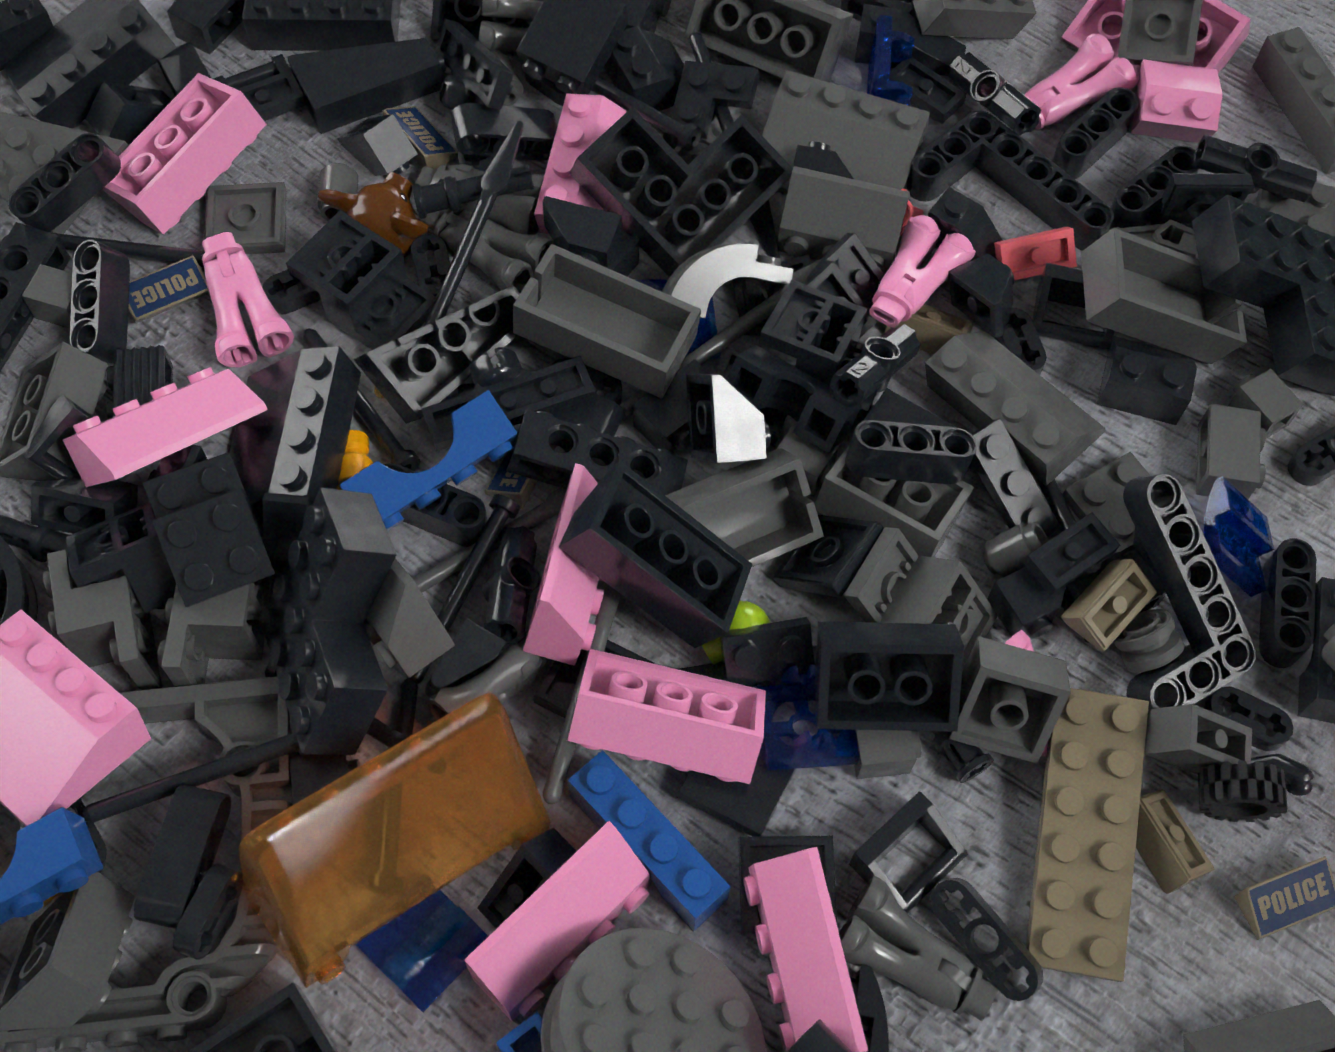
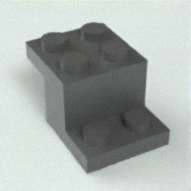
[844,527,998,672]
[43,550,162,690]
[158,576,274,687]

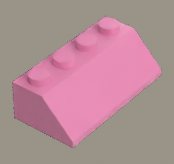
[102,73,267,235]
[534,94,627,235]
[63,367,268,487]
[523,463,605,666]
[567,649,766,784]
[464,821,650,1021]
[744,847,868,1052]

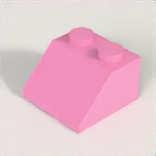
[1131,59,1223,143]

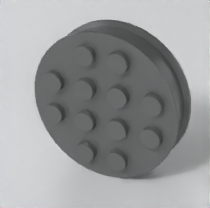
[541,928,766,1052]

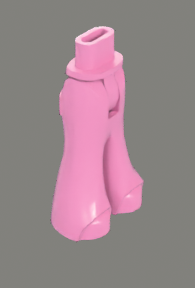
[1024,33,1138,130]
[869,215,976,328]
[202,232,294,367]

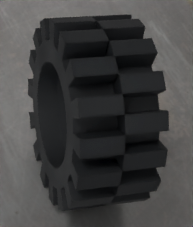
[1198,761,1288,822]

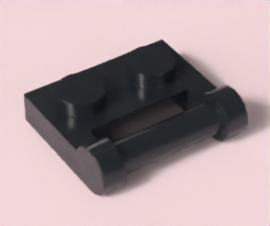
[213,54,307,121]

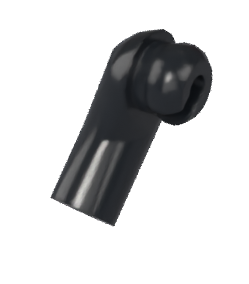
[1251,754,1314,796]

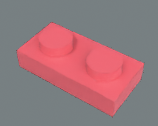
[994,226,1077,281]

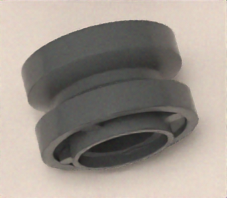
[1113,609,1185,672]

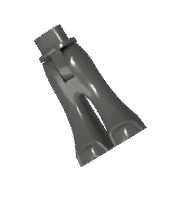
[479,0,543,53]
[415,164,544,235]
[424,208,556,294]
[426,631,548,757]
[839,875,998,1021]

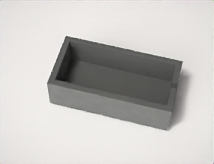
[1081,228,1247,364]
[513,244,701,399]
[665,448,824,567]

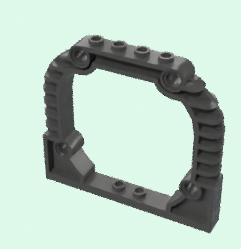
[0,677,295,1052]

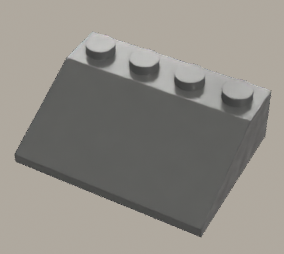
[762,70,930,194]

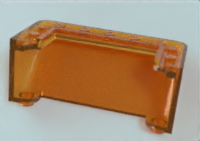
[239,692,550,988]

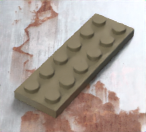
[1026,688,1149,982]

